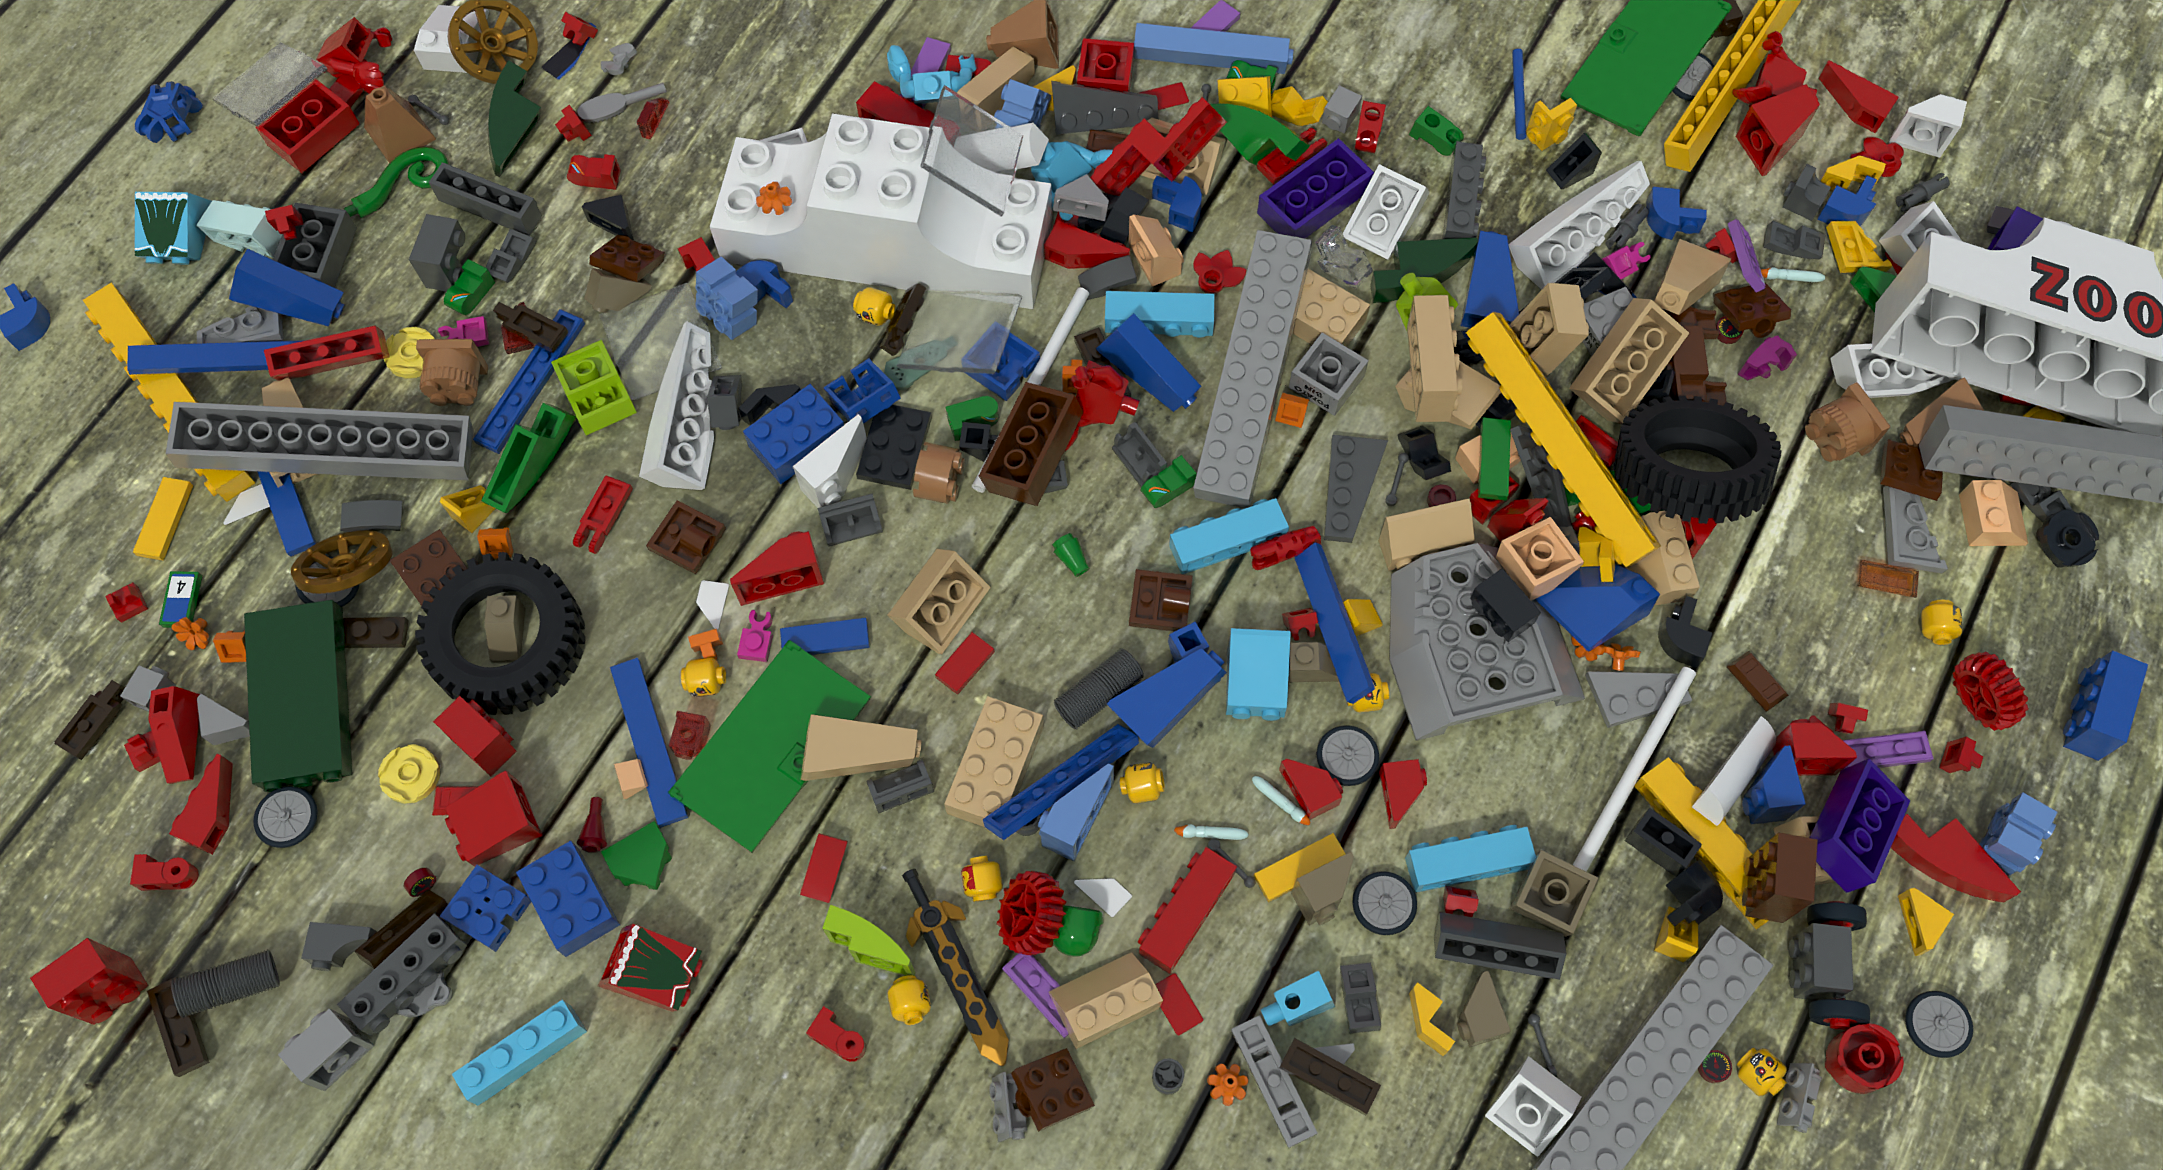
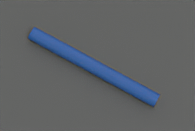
[1512,49,1526,140]

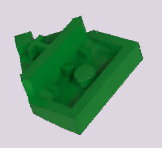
[601,821,672,890]

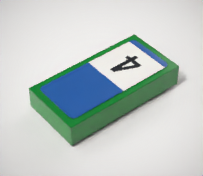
[159,571,202,628]

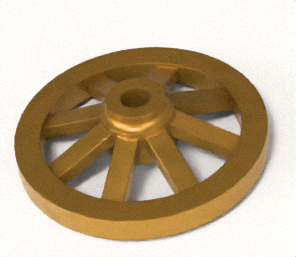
[447,0,538,84]
[291,530,393,594]

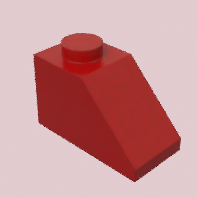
[1279,759,1343,820]
[1379,759,1427,829]

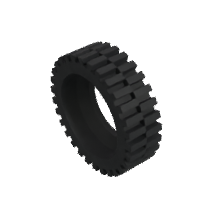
[1613,396,1782,524]
[415,552,586,715]

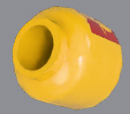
[961,856,1003,902]

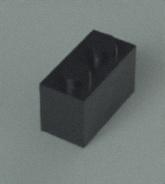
[1470,569,1541,643]
[1625,808,1702,877]

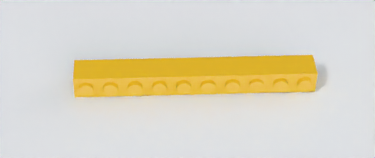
[1664,0,1801,172]
[83,283,255,502]
[1466,312,1661,567]

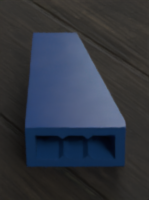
[1460,231,1519,328]
[229,249,345,327]
[1096,313,1202,412]
[1107,648,1227,748]

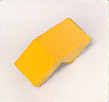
[1271,86,1328,126]
[1820,156,1886,192]
[1578,527,1615,582]
[1409,982,1455,1056]

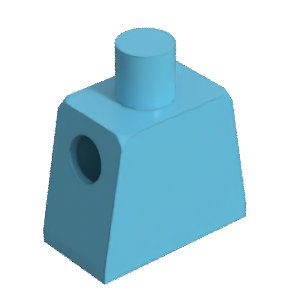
[1261,971,1335,1027]

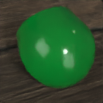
[1053,905,1104,957]

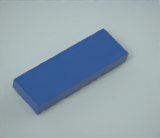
[780,618,870,655]

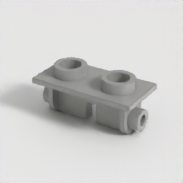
[1777,1063,1822,1133]
[989,1072,1027,1142]

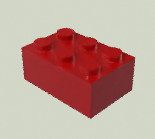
[255,78,360,174]
[30,938,149,1025]

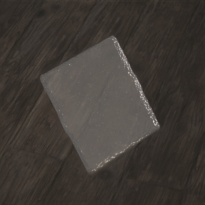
[212,42,327,127]
[920,85,1023,217]
[599,282,722,401]
[897,290,1023,374]

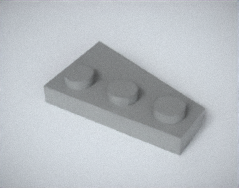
[197,306,283,344]
[1883,486,1948,573]
[1585,671,1692,728]

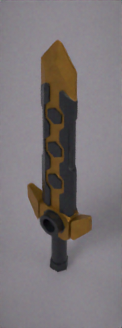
[902,869,1009,1066]

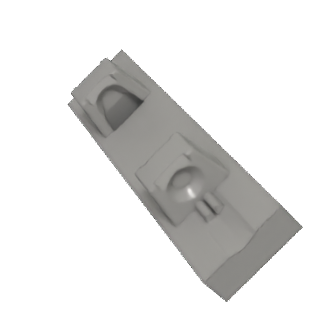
[1231,1015,1318,1149]

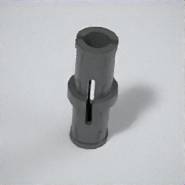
[1896,173,1950,211]
[1606,204,1649,252]

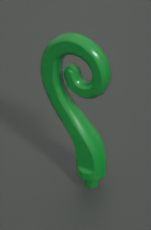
[344,147,449,218]

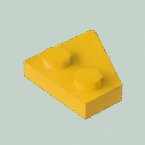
[1217,76,1272,117]
[1826,221,1892,273]

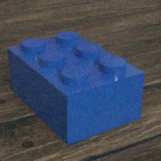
[743,384,844,484]
[2063,650,2148,761]
[516,841,620,957]

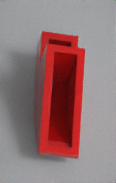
[1891,814,2021,903]

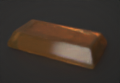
[1858,560,1919,598]

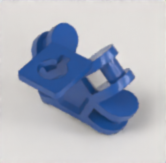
[135,81,203,143]

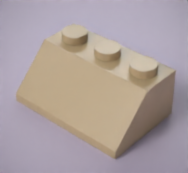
[1141,118,1226,195]
[1378,499,1475,571]
[1623,511,1700,605]
[887,549,991,654]
[1049,952,1163,1049]

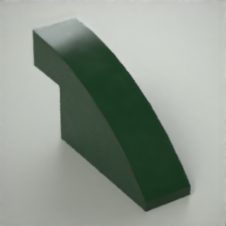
[488,60,541,177]
[1370,238,1478,303]

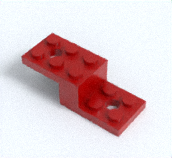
[1090,97,1227,196]

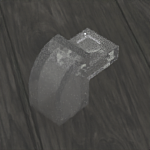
[1315,225,1373,289]

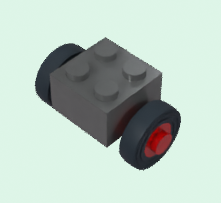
[1788,901,1870,1030]

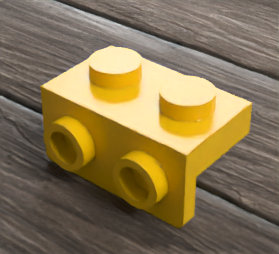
[1526,98,1577,151]

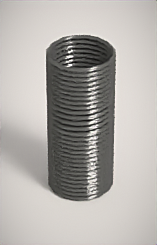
[1054,648,1144,730]
[171,949,280,1018]

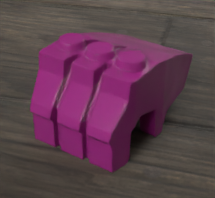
[1738,335,1797,381]

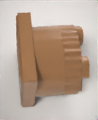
[416,339,488,406]
[1805,382,1890,462]

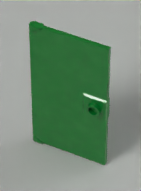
[1560,0,1732,136]
[667,640,871,853]

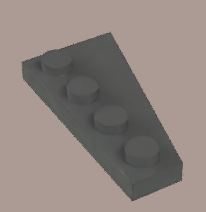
[1051,81,1159,135]
[1510,425,1572,527]
[1324,435,1388,543]

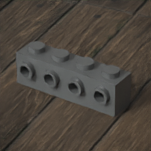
[1442,141,1486,239]
[429,162,542,236]
[1434,912,1567,980]
[337,914,467,1036]

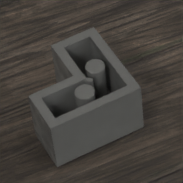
[408,214,465,292]

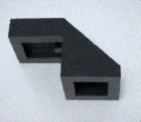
[1100,187,1149,246]
[739,384,801,425]
[959,422,998,462]
[1397,426,1451,480]

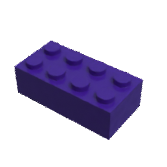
[1257,138,1374,239]
[1810,758,1910,893]

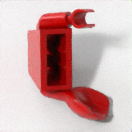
[314,17,392,94]
[1732,31,1817,107]
[1065,360,1140,451]

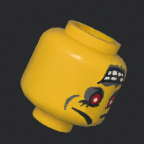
[853,287,895,326]
[681,657,726,697]
[1347,673,1389,713]
[888,975,931,1025]
[1737,1048,1787,1096]

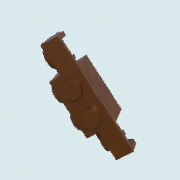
[1663,307,1727,406]

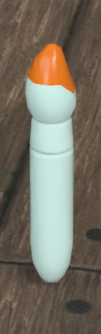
[1761,267,1825,282]
[1252,776,1311,825]
[1174,824,1249,840]

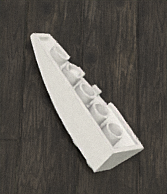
[1508,161,1650,290]
[639,321,714,490]
[1830,344,1955,398]

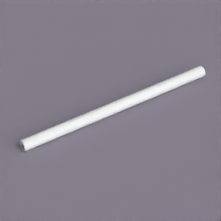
[972,287,1089,493]
[1573,667,1696,872]

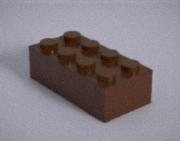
[979,382,1083,506]

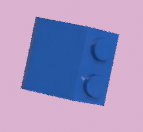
[1742,746,1806,825]

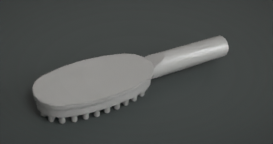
[577,83,667,124]

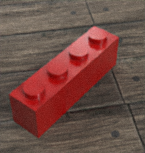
[856,81,959,149]
[264,325,390,380]
[1137,847,1237,974]

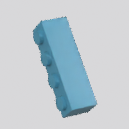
[1105,291,1214,338]
[1169,498,1289,574]
[1405,825,1536,893]
[452,999,587,1106]

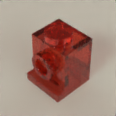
[669,711,711,760]

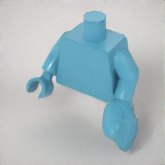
[887,45,977,104]
[1031,141,1113,221]

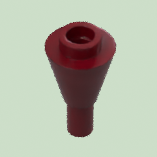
[576,797,607,853]

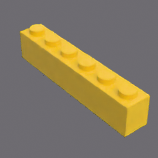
[1635,757,1768,930]

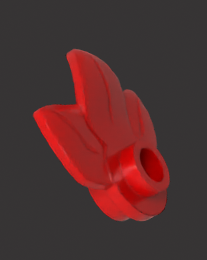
[1850,137,1904,177]
[1193,250,1246,294]

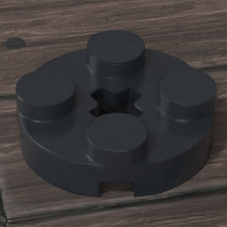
[2036,509,2099,568]

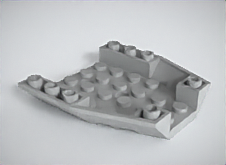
[1389,543,1585,741]

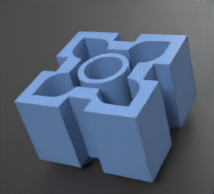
[993,79,1052,131]
[695,256,758,340]
[1979,792,2057,876]

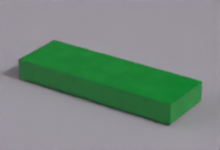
[1478,418,1511,501]

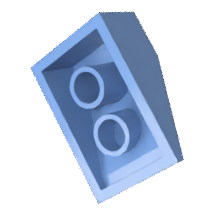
[1038,764,1114,861]

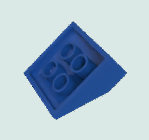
[1535,564,1660,652]

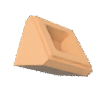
[614,759,648,799]

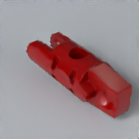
[1250,526,1321,571]

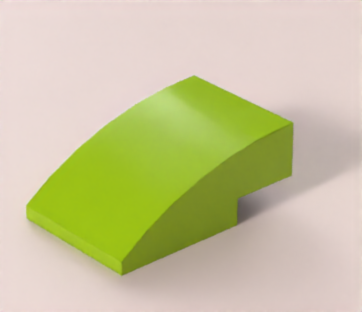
[551,340,637,435]
[822,905,916,976]

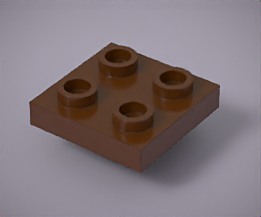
[589,235,665,282]
[1714,282,1791,338]
[1880,439,1943,501]
[646,500,726,574]
[389,529,468,606]
[1129,569,1193,632]
[1011,1048,1095,1132]

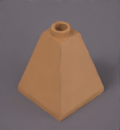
[986,0,1059,69]
[364,85,436,163]
[1900,377,1984,448]

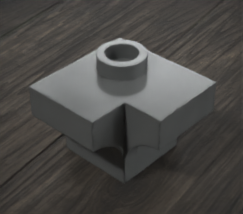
[1783,164,1831,221]

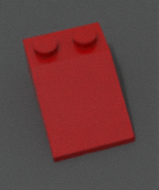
[730,531,824,606]

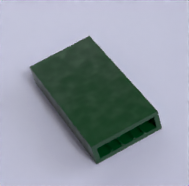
[244,600,353,792]

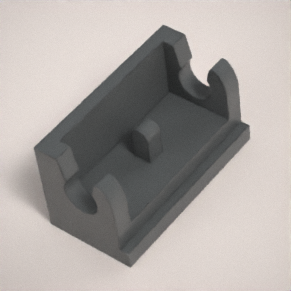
[1112,422,1167,487]
[818,493,883,547]
[866,759,934,814]

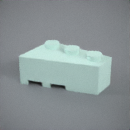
[196,200,283,258]

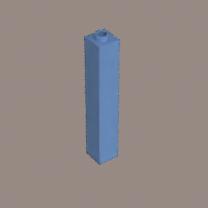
[1134,23,1293,74]

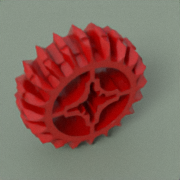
[1952,651,2029,731]
[996,871,1067,956]

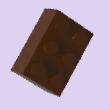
[1742,833,1818,923]

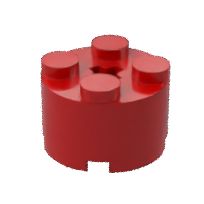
[1825,1024,1904,1094]

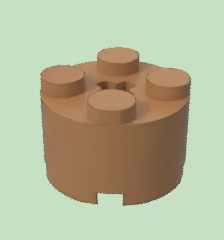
[913,442,965,504]

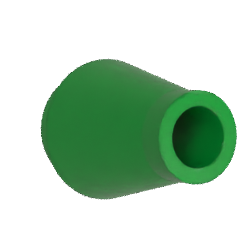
[1052,533,1090,577]

